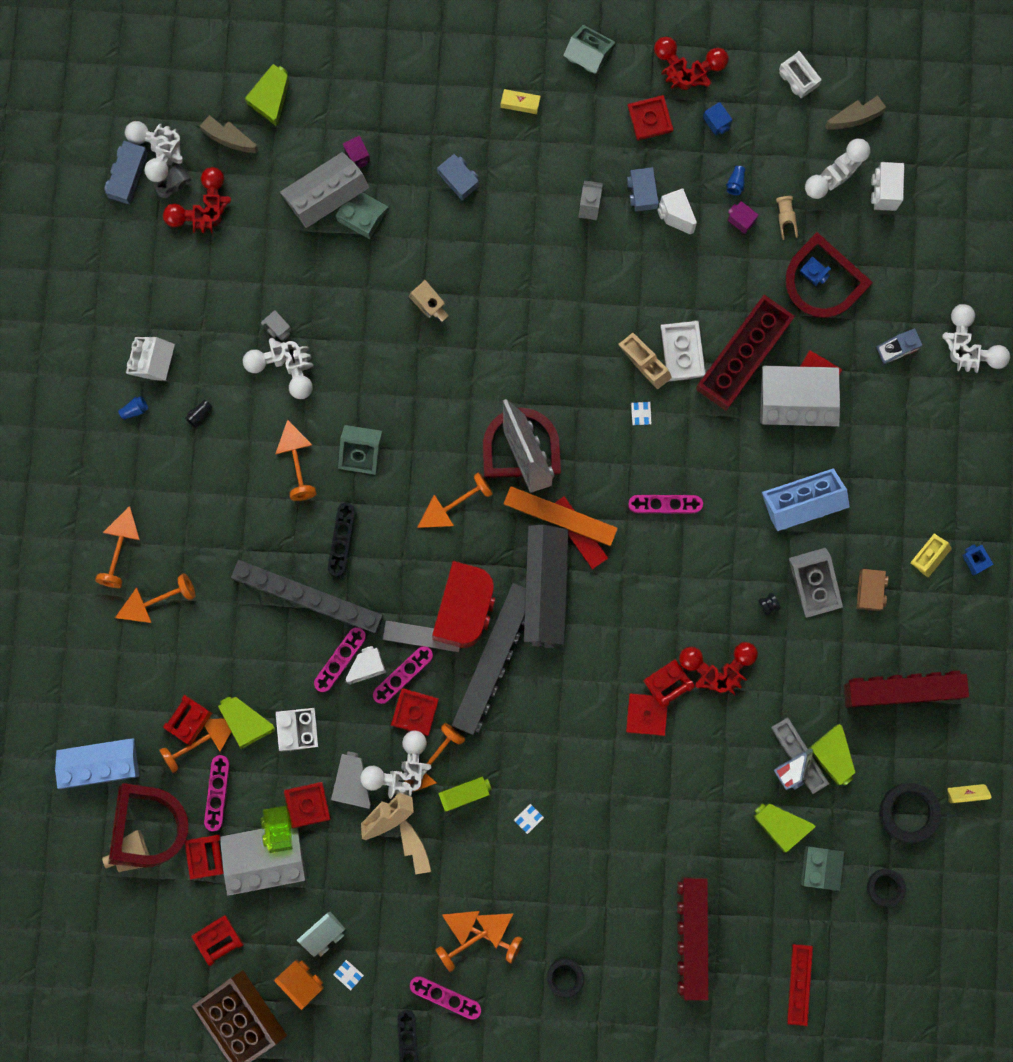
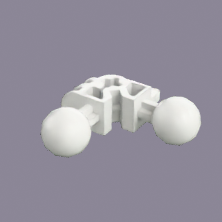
[125,121,183,182]
[805,138,870,199]
[942,304,1010,373]
[243,338,313,399]
[360,730,431,799]

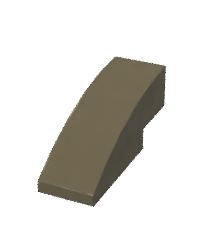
[825,95,886,130]
[200,115,259,153]

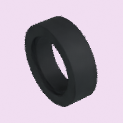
[879,783,941,842]

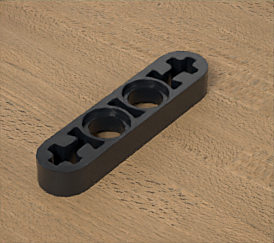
[328,503,355,577]
[397,1009,418,1062]

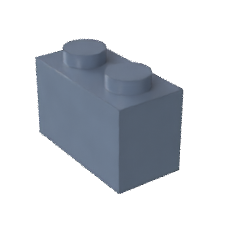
[437,154,479,200]
[627,167,658,212]

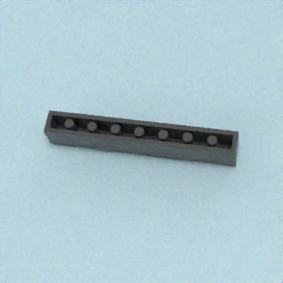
[231,560,383,635]
[452,583,526,736]

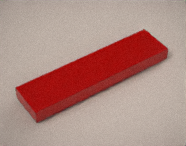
[555,496,608,570]
[787,944,813,1026]

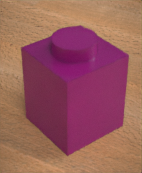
[343,135,370,168]
[727,201,759,234]

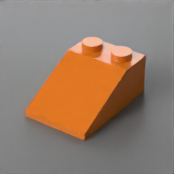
[274,959,324,1010]

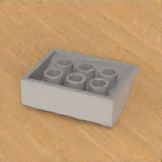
[280,152,369,228]
[760,366,840,426]
[503,399,554,493]
[220,823,307,896]

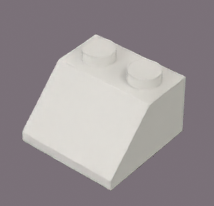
[658,188,697,234]
[346,646,386,685]

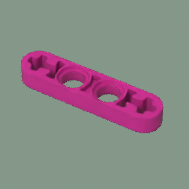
[628,495,703,514]
[314,628,366,692]
[373,646,433,704]
[204,755,230,831]
[410,976,481,1019]

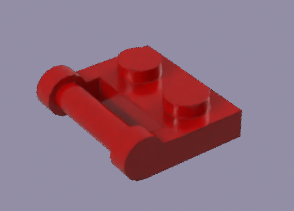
[643,659,695,709]
[163,695,212,746]
[185,835,224,880]
[191,915,244,966]

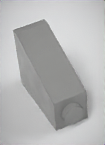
[579,181,603,220]
[331,751,371,809]

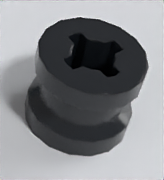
[758,593,781,616]

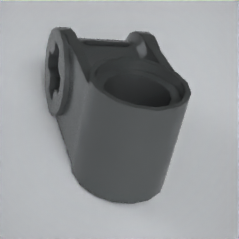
[154,164,191,198]

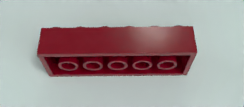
[696,295,795,411]
[844,671,969,708]
[677,877,708,1000]

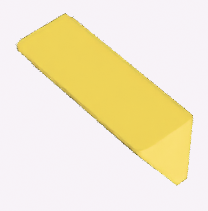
[501,89,541,114]
[911,534,952,577]
[947,784,992,803]

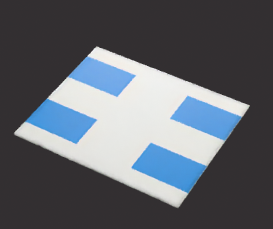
[631,402,651,425]
[514,804,544,834]
[333,960,364,990]

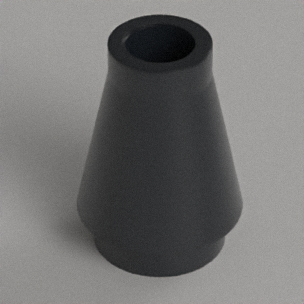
[185,399,213,428]

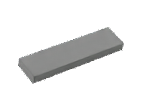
[383,621,460,652]
[771,717,829,794]

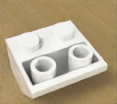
[126,337,175,380]
[276,708,318,752]

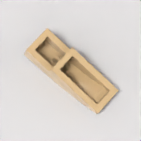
[619,333,672,390]
[361,792,414,840]
[400,820,432,874]

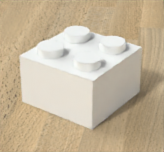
[871,162,904,211]

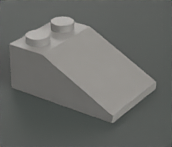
[789,548,843,618]

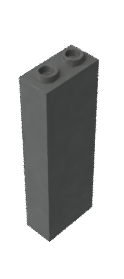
[524,525,568,648]

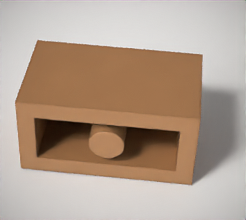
[856,569,888,611]

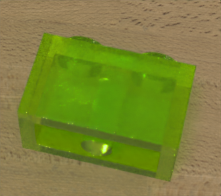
[261,806,293,853]

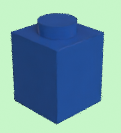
[703,102,732,136]

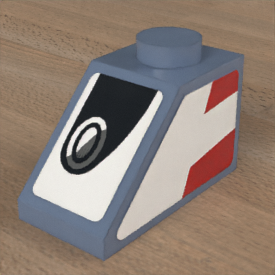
[876,328,923,364]
[774,748,813,790]

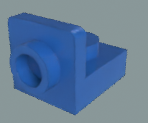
[799,257,831,286]

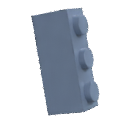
[105,141,148,205]

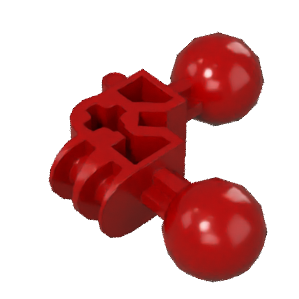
[654,36,729,90]
[163,167,231,233]
[679,642,758,695]

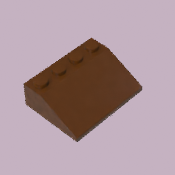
[192,970,287,1062]

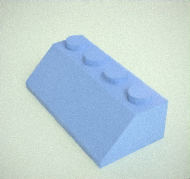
[762,468,850,531]
[55,738,139,789]

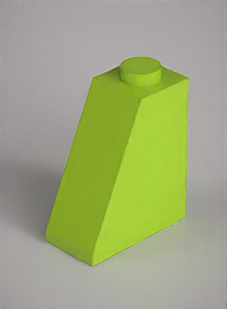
[245,64,290,126]
[218,697,275,749]
[808,724,855,786]
[438,777,492,812]
[753,804,815,853]

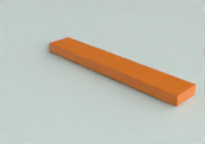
[503,486,618,546]

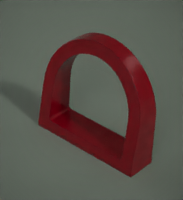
[786,232,873,318]
[483,408,561,478]
[108,783,188,868]

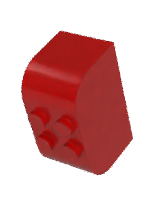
[432,561,495,648]

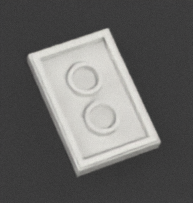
[660,321,705,381]

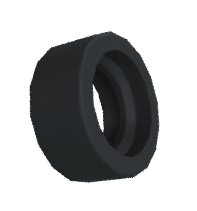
[867,869,906,907]
[547,959,584,997]

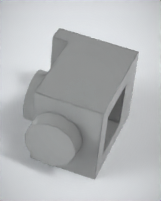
[261,310,292,342]

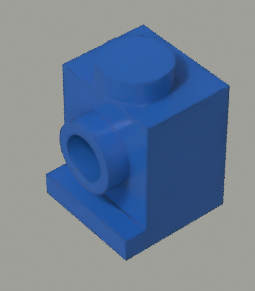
[962,544,994,576]

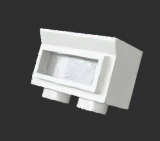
[779,51,821,98]

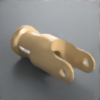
[776,196,798,240]

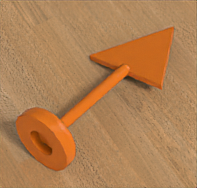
[275,420,317,501]
[417,472,493,528]
[95,506,140,588]
[115,573,196,623]
[159,719,231,773]
[405,723,465,792]
[442,911,523,964]
[435,914,513,972]

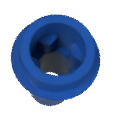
[726,166,746,195]
[118,396,148,420]

